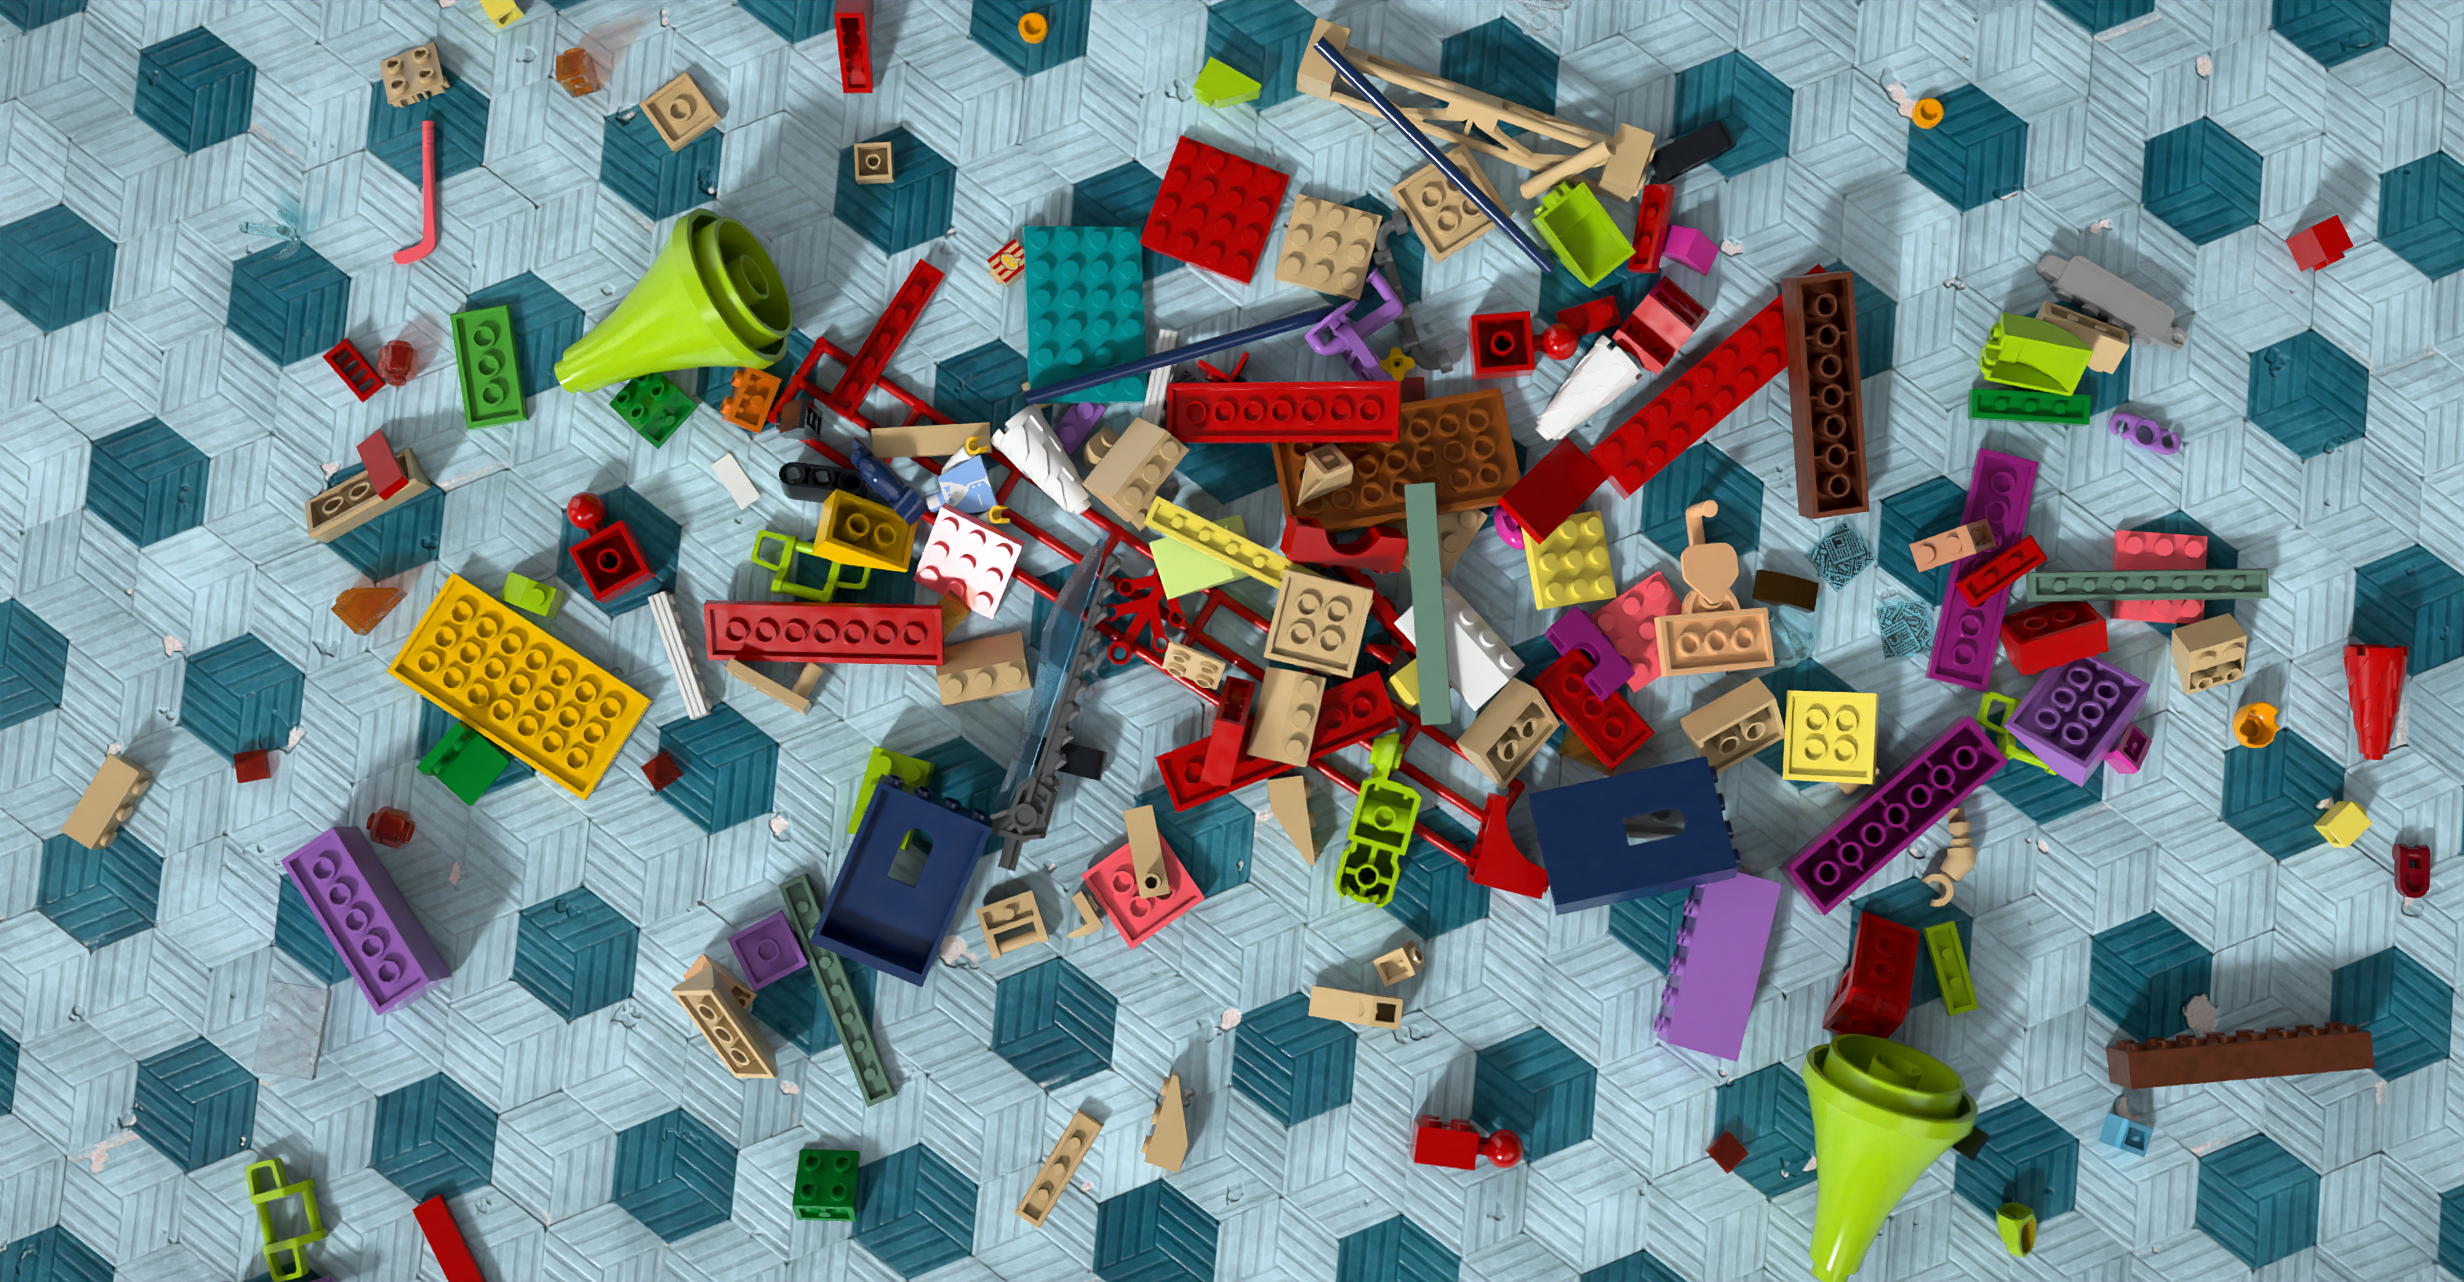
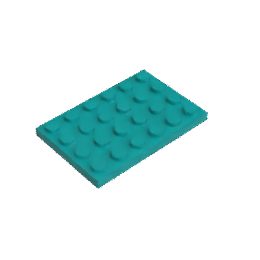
[1022,226,1147,404]

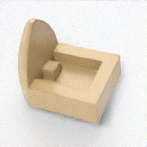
[1083,425,1120,471]
[1067,891,1104,938]

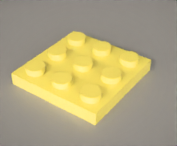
[1521,511,1617,610]
[1782,690,1879,785]

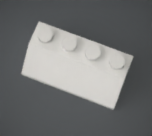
[1394,577,1525,711]

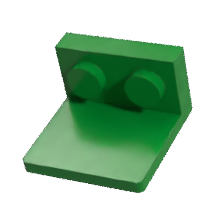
[609,372,698,449]
[416,722,510,806]
[792,1149,860,1222]

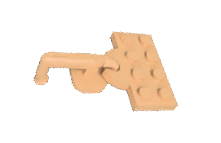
[1654,500,1775,677]

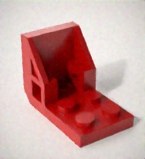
[1822,911,1920,1039]

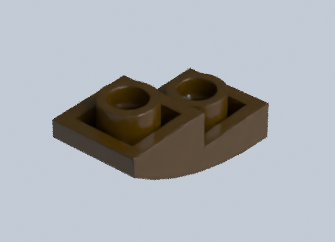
[1752,569,1819,613]

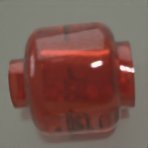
[377,340,419,386]
[366,806,415,849]

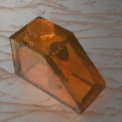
[555,48,601,98]
[331,587,408,636]

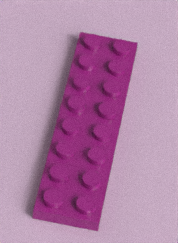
[1925,448,2038,692]

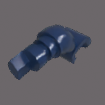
[850,437,929,525]

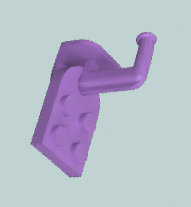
[1304,268,1403,381]

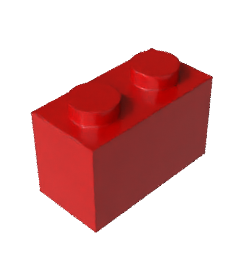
[2286,214,2354,272]

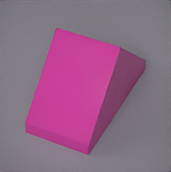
[1661,224,1719,276]
[2104,722,2152,774]

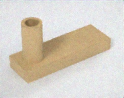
[725,658,824,716]
[1123,805,1170,899]

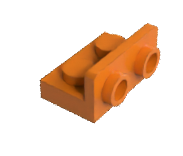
[720,367,781,434]

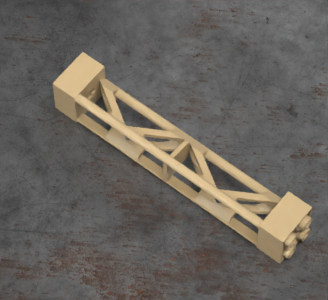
[1296,18,1657,204]

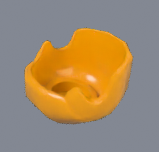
[2232,702,2280,748]

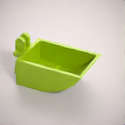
[1529,181,1636,288]
[1977,312,2094,397]

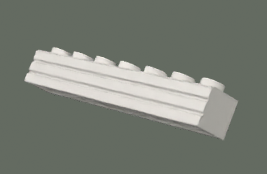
[1142,329,1181,429]
[648,591,712,720]

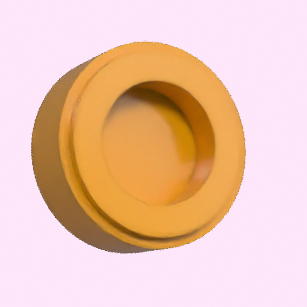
[1019,12,1048,44]
[1912,97,1944,129]

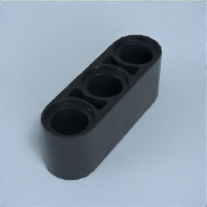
[1650,119,1737,184]
[779,462,867,503]
[1017,733,1107,781]

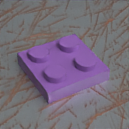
[727,910,809,992]

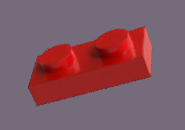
[1556,296,1622,338]

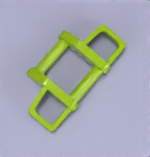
[751,530,872,603]
[1976,692,2057,775]
[245,1157,329,1282]

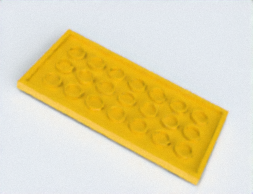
[386,572,653,801]

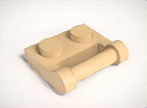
[975,890,1050,960]

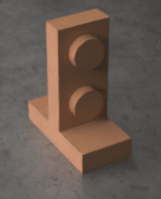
[1909,518,1997,572]

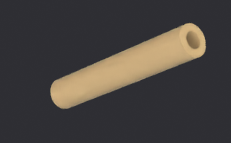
[1520,138,1616,200]

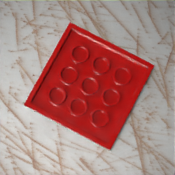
[1140,135,1290,286]

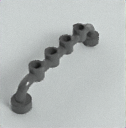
[1373,210,1453,374]

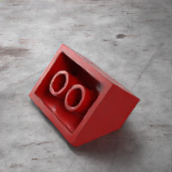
[1999,601,2109,675]

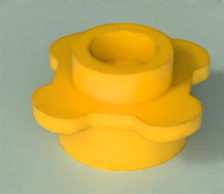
[1379,347,1415,381]

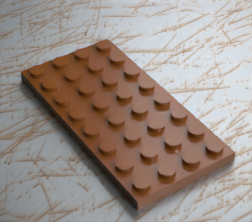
[1271,388,1521,534]

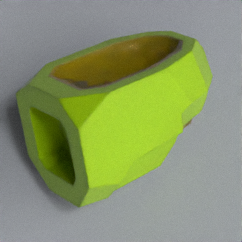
[1996,1202,2036,1258]

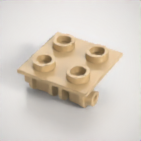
[380,42,450,108]
[1162,640,1226,690]

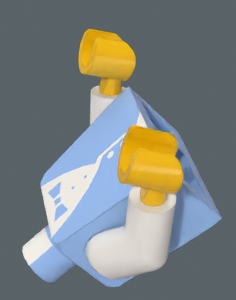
[925,435,1010,525]

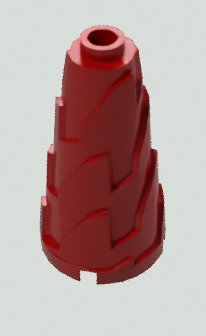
[2343,644,2409,760]

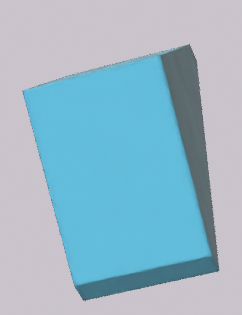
[2099,1113,2154,1157]

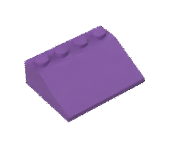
[2004,656,2150,787]

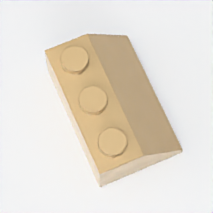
[1082,417,1189,522]
[936,631,1034,707]
[1247,667,1326,768]
[1456,677,1560,790]
[1680,677,1785,774]

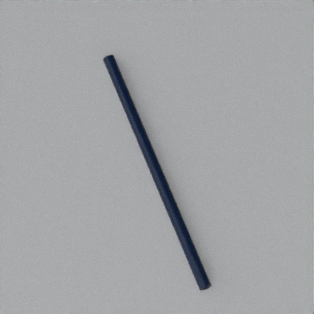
[1313,36,1557,275]
[1023,304,1336,406]

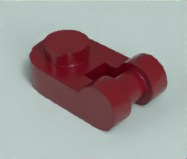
[2392,844,2430,898]

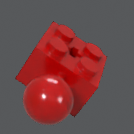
[1467,311,1579,380]
[567,492,657,604]
[1410,1114,1524,1171]

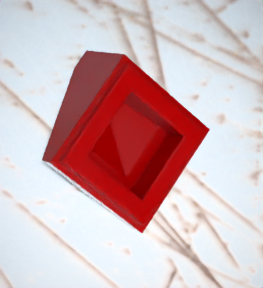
[1364,643,1399,665]

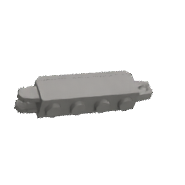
[2035,254,2188,352]

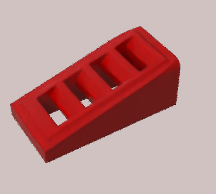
[322,338,386,403]

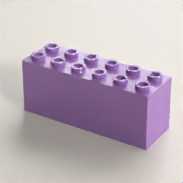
[281,826,453,1015]
[1654,872,1782,1062]

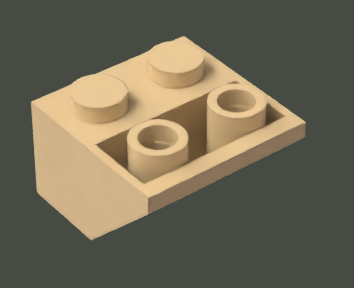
[2171,613,2247,695]

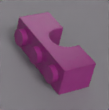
[1544,605,1635,702]

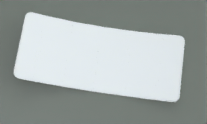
[711,453,760,510]

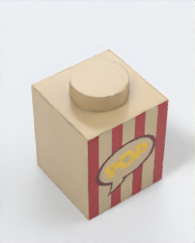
[987,238,1024,289]

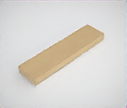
[871,422,992,459]
[1014,1109,1104,1229]

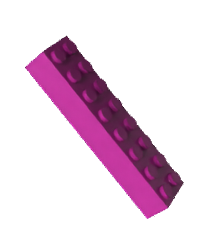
[1778,715,2008,916]

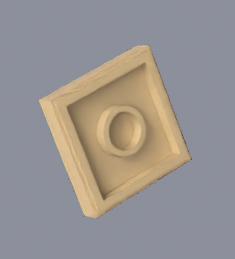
[639,71,722,153]

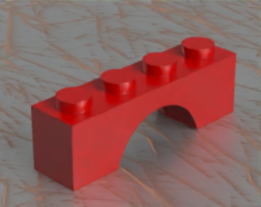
[1280,515,1408,575]

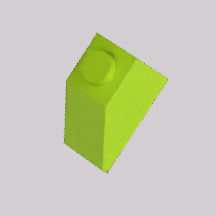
[1193,57,1262,109]
[499,571,566,619]

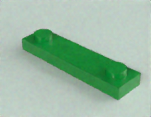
[1968,388,2091,426]

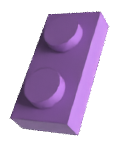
[1053,403,1106,457]

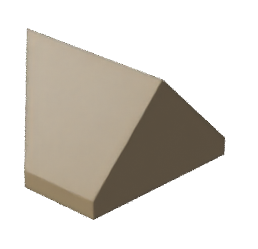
[1297,443,1353,506]

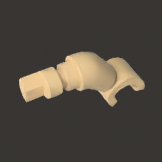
[1921,807,1977,907]

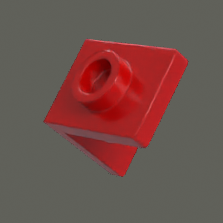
[1197,351,1249,383]

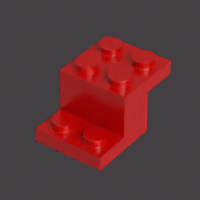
[1612,275,1710,376]

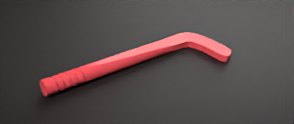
[393,121,437,265]

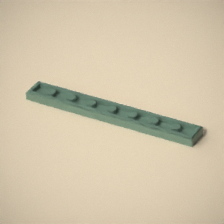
[1404,482,1452,725]
[2026,568,2269,602]
[778,873,897,1108]

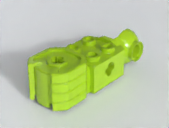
[1334,732,1422,909]

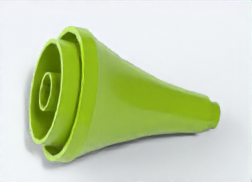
[554,208,793,394]
[1801,1034,1978,1282]

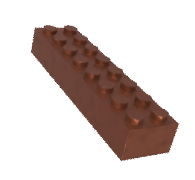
[1781,271,1869,519]
[2106,1021,2375,1089]

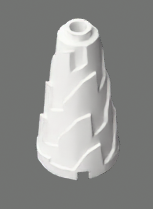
[1535,335,1644,442]
[990,404,1092,515]

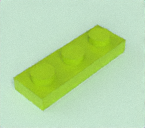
[1922,920,1979,1016]

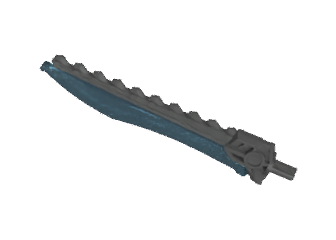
[990,539,1121,871]

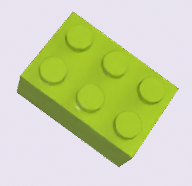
[847,746,935,850]

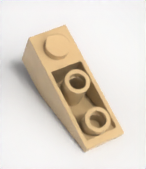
[1267,775,1320,866]
[1308,985,1403,1030]
[1141,1071,1189,1173]

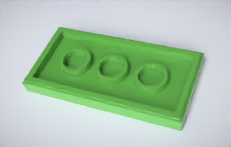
[450,304,529,431]

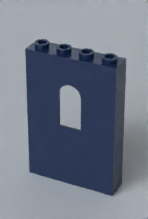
[1529,756,1741,916]
[809,773,994,987]

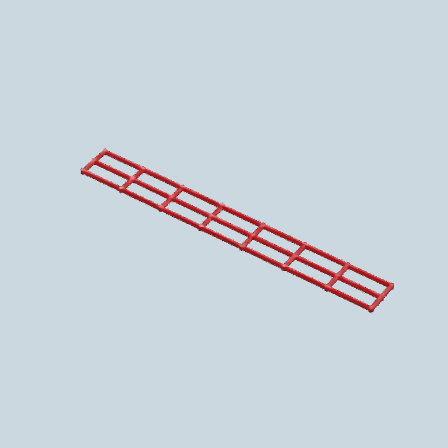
[767,337,1525,867]

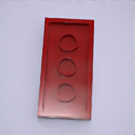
[1497,436,1607,545]
[1530,649,1655,772]

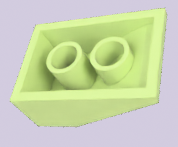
[1149,514,1249,600]

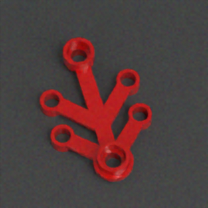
[1104,567,1186,665]

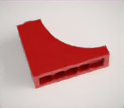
[834,0,874,93]
[1201,675,1256,787]
[1466,792,1549,899]

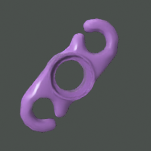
[2109,412,2181,455]

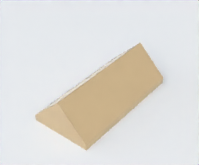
[305,447,431,543]
[671,965,778,1079]

